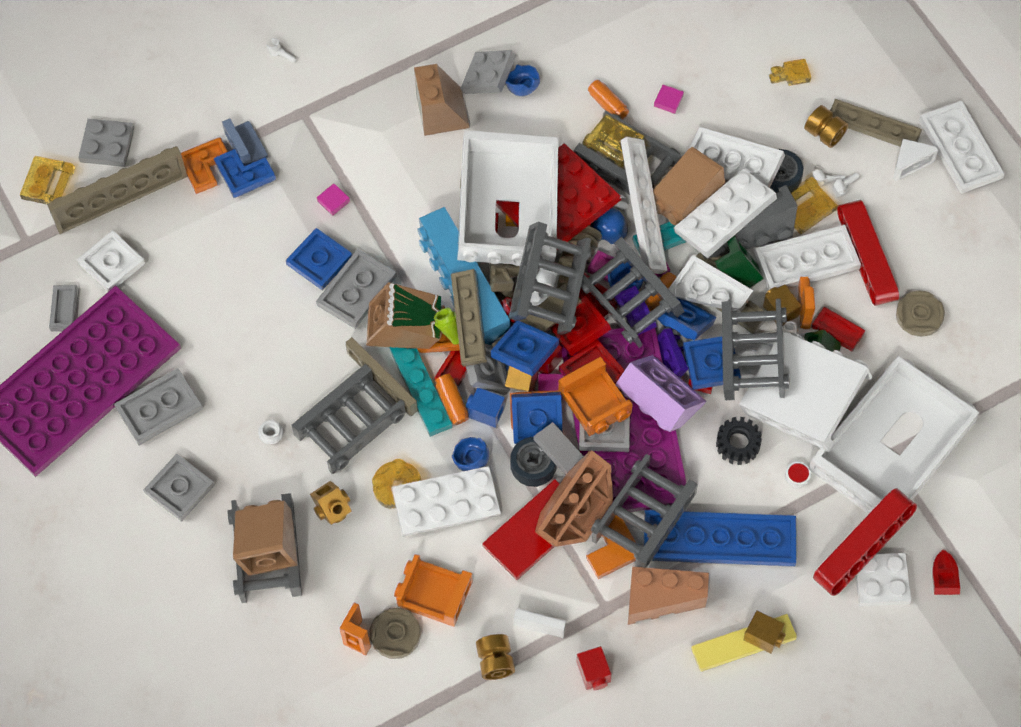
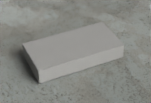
[49,285,79,332]
[533,422,584,475]

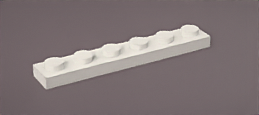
[620,137,667,274]

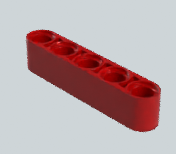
[837,200,899,306]
[813,488,917,596]

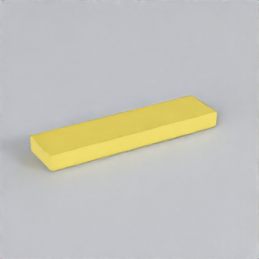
[691,614,797,672]

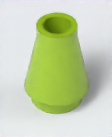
[434,308,459,345]

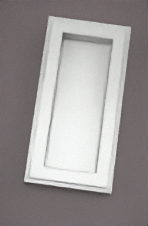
[514,609,566,638]

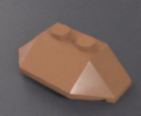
[535,450,613,547]

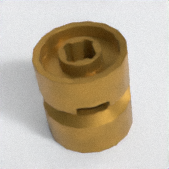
[804,105,848,148]
[476,634,515,680]

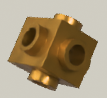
[310,481,352,525]

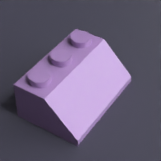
[615,355,706,432]

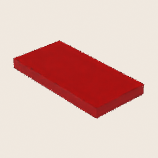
[482,479,559,580]

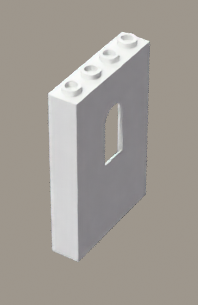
[457,130,558,266]
[809,356,979,513]

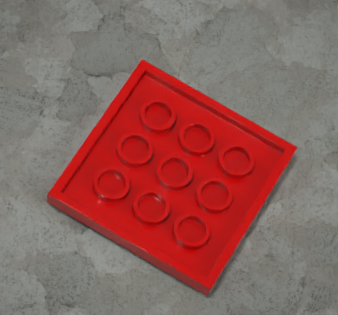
[496,143,621,251]

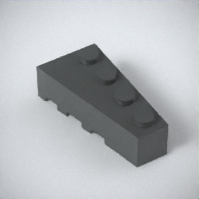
[702,185,798,259]

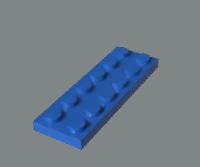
[644,510,796,566]

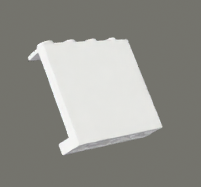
[739,331,872,452]

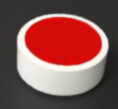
[785,462,811,488]

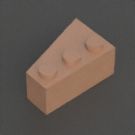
[628,567,709,625]

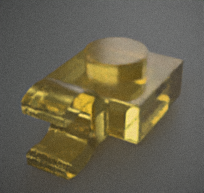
[769,59,811,86]

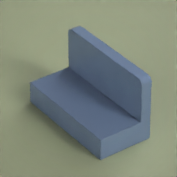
[222,118,268,166]

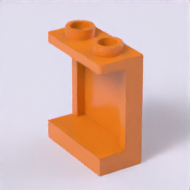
[558,357,632,437]
[394,554,473,627]

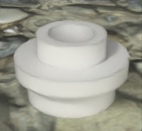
[258,420,283,444]

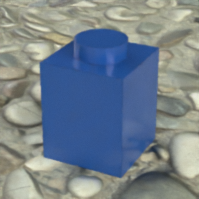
[466,388,505,428]

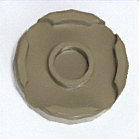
[896,290,945,337]
[370,608,421,659]

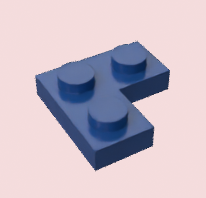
[214,149,276,198]

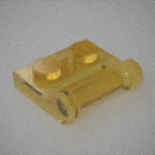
[582,114,644,168]
[20,156,75,204]
[791,177,838,235]

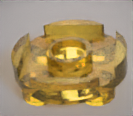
[372,459,421,509]

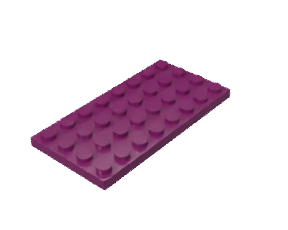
[0,286,181,477]
[559,328,686,515]

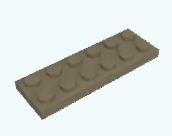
[47,146,188,234]

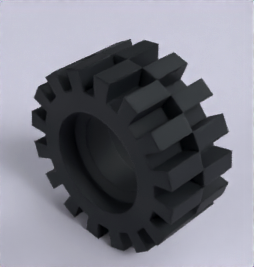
[716,417,762,465]

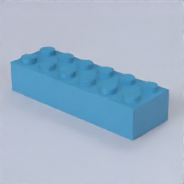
[417,207,510,345]

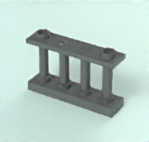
[574,110,682,195]
[508,222,591,335]
[581,237,684,348]
[722,299,789,401]
[291,364,406,474]
[591,454,698,568]
[227,493,302,603]

